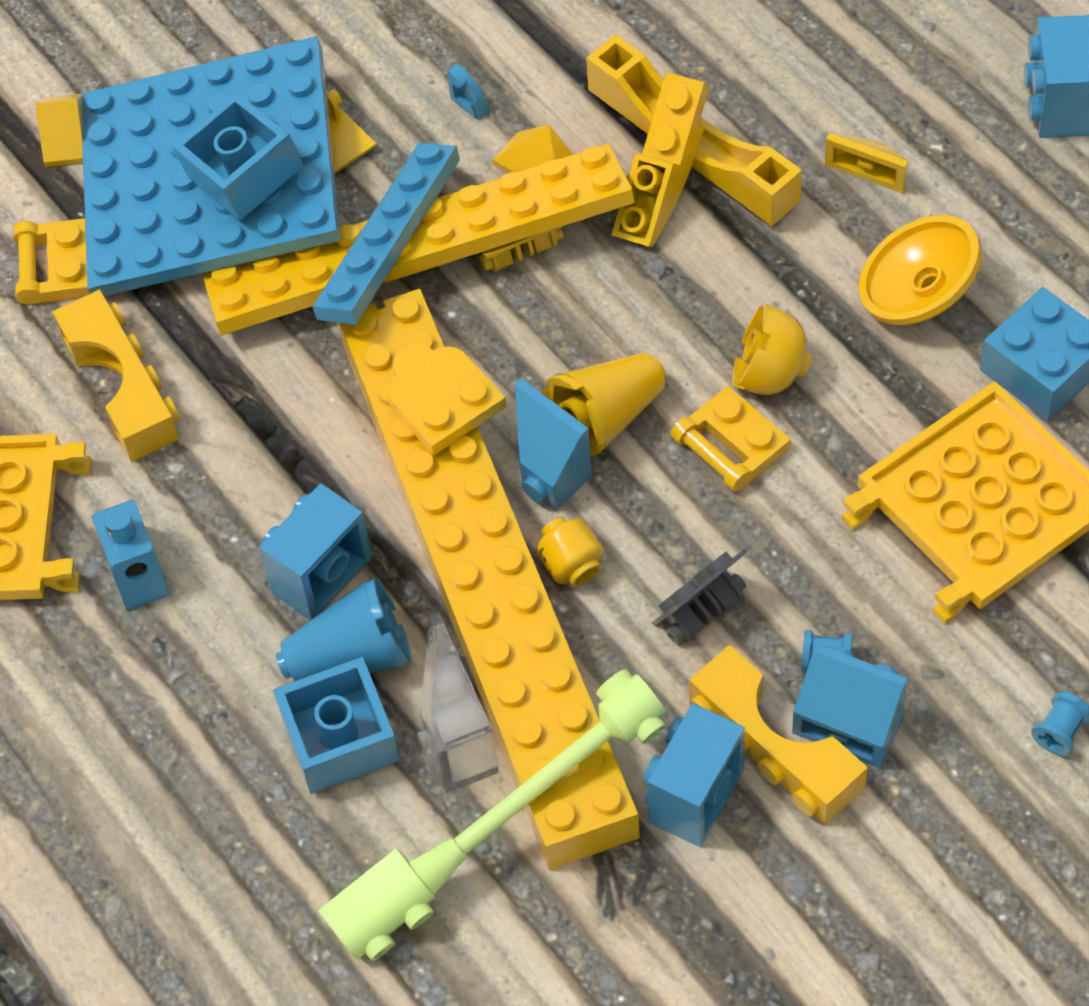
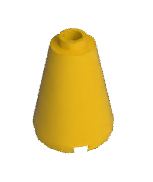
[541,353,666,458]

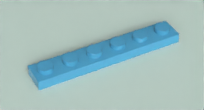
[312,143,460,324]

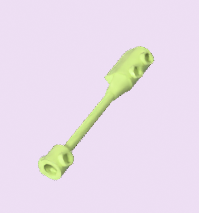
[318,669,667,961]

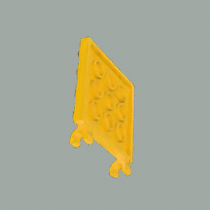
[841,381,1089,625]
[0,434,92,600]

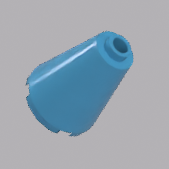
[276,578,412,681]

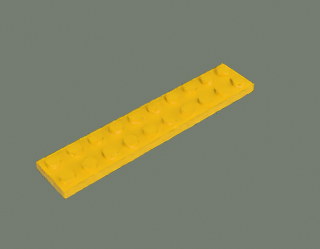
[202,143,635,336]

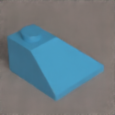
[515,378,592,511]

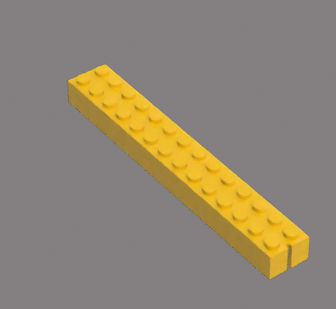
[338,289,640,870]

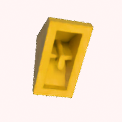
[35,94,83,168]

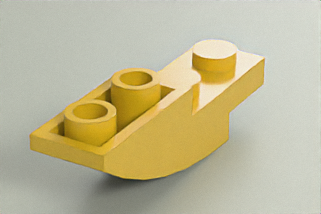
[611,72,710,247]

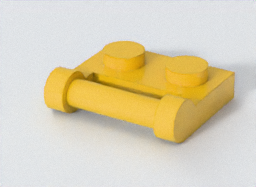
[14,218,90,304]
[670,385,791,493]

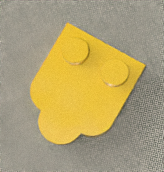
[387,344,506,456]

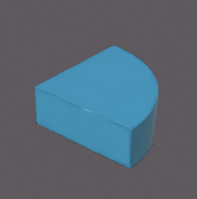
[447,63,489,120]

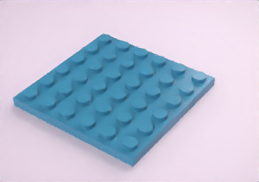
[81,36,341,296]

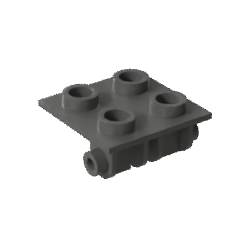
[652,549,747,644]

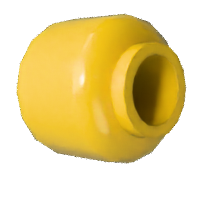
[536,517,605,587]

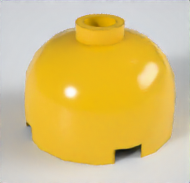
[732,304,812,395]

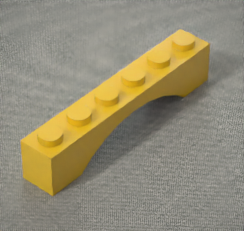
[586,34,802,226]

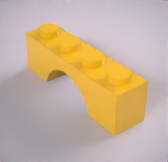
[52,290,180,462]
[689,644,868,825]

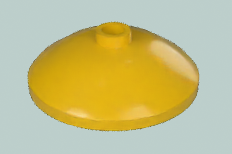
[858,215,982,325]

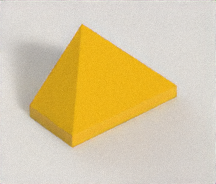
[493,124,573,173]
[825,133,908,193]

